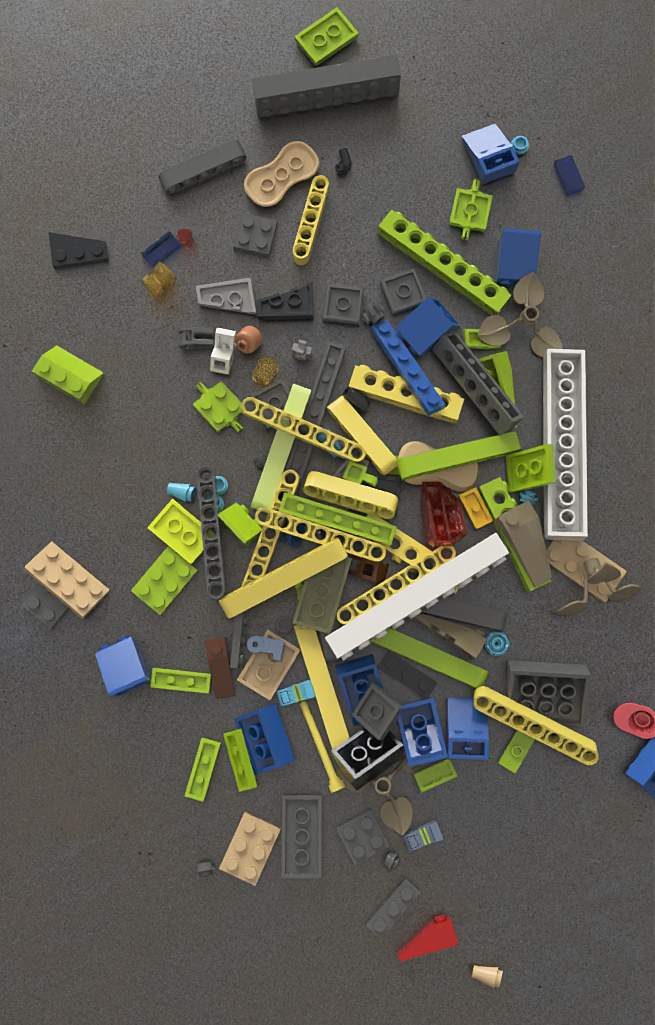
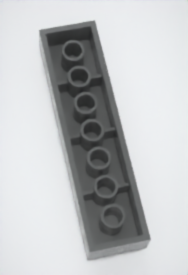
[252,55,401,117]

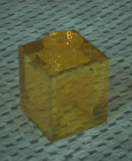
[252,355,279,386]

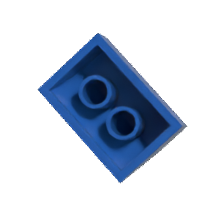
[234,704,295,775]
[625,737,655,799]

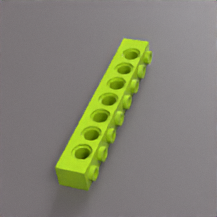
[378,209,511,315]

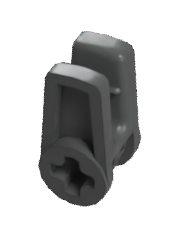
[179,326,214,350]

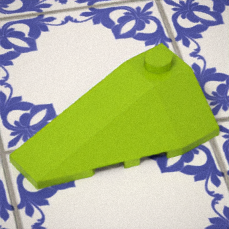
[478,351,517,428]

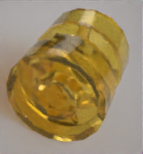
[141,261,177,297]

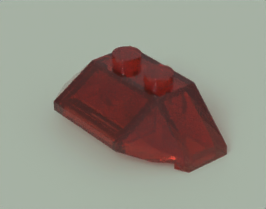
[421,482,467,546]

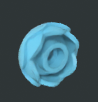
[485,632,509,656]

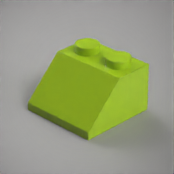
[218,503,263,548]

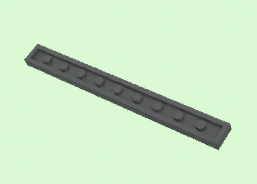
[276,341,346,524]

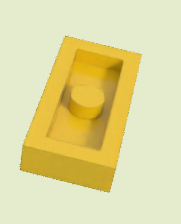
[458,487,493,530]

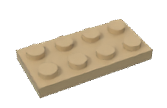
[546,540,627,603]
[24,541,109,619]

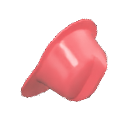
[613,703,655,739]

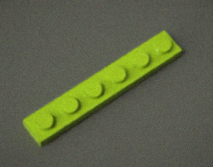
[279,492,397,545]

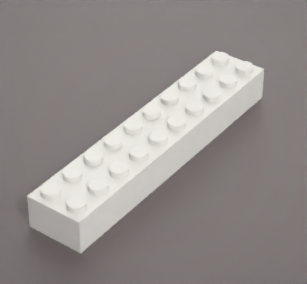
[543,349,588,541]
[325,533,509,661]

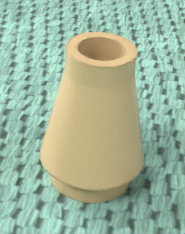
[471,965,503,989]

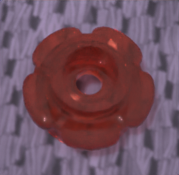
[176,228,194,243]

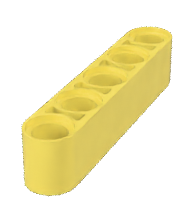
[293,175,329,265]
[327,396,398,476]
[303,471,398,519]

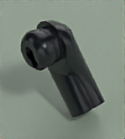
[335,148,352,174]

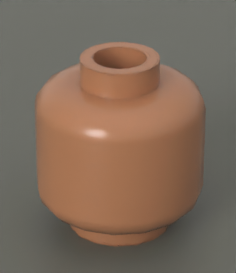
[235,326,263,354]

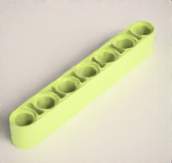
[251,384,311,514]

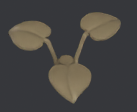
[477,272,563,358]
[552,558,641,616]
[336,742,424,835]

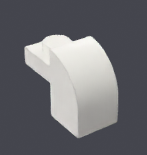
[210,328,236,374]

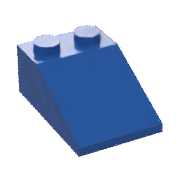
[335,654,384,726]
[397,698,448,767]

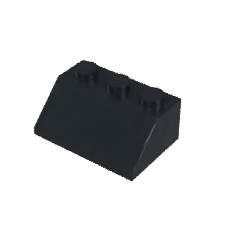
[331,728,404,791]

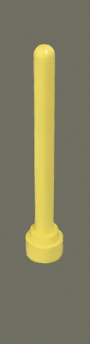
[300,700,345,793]

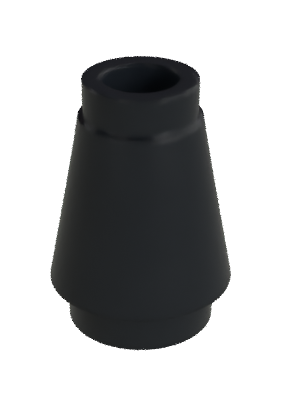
[342,387,371,413]

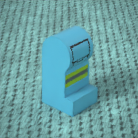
[276,680,316,706]

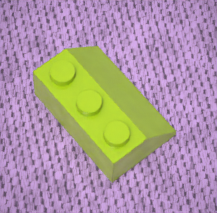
[32,345,104,405]

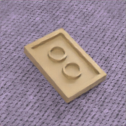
[237,629,301,701]
[219,812,281,886]

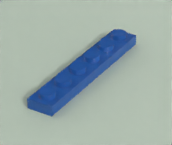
[370,320,446,416]

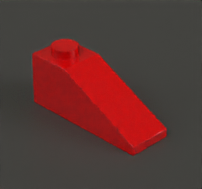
[397,915,458,962]

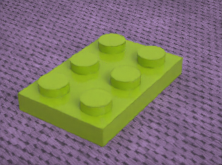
[294,7,359,66]
[506,444,556,493]
[131,546,198,615]

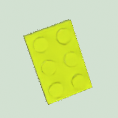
[148,499,216,565]

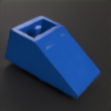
[461,124,519,184]
[446,697,489,760]

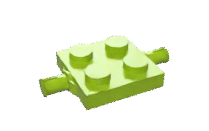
[449,179,493,240]
[193,381,246,433]

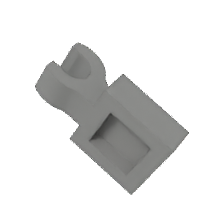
[292,340,312,361]

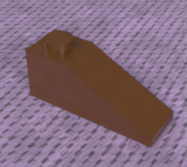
[347,553,389,583]
[205,637,235,699]

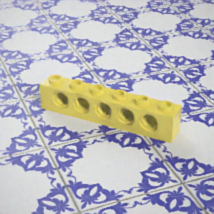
[349,365,464,424]
[358,514,460,596]

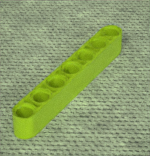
[396,432,522,480]
[369,628,489,689]

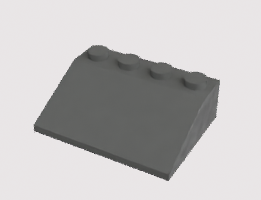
[505,660,591,728]

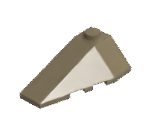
[495,501,552,587]
[413,613,487,660]

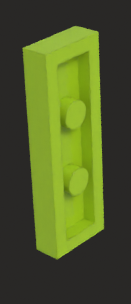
[150,668,211,694]
[223,729,257,792]
[185,737,221,802]

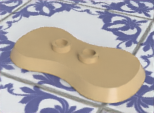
[244,141,319,207]
[398,441,479,492]

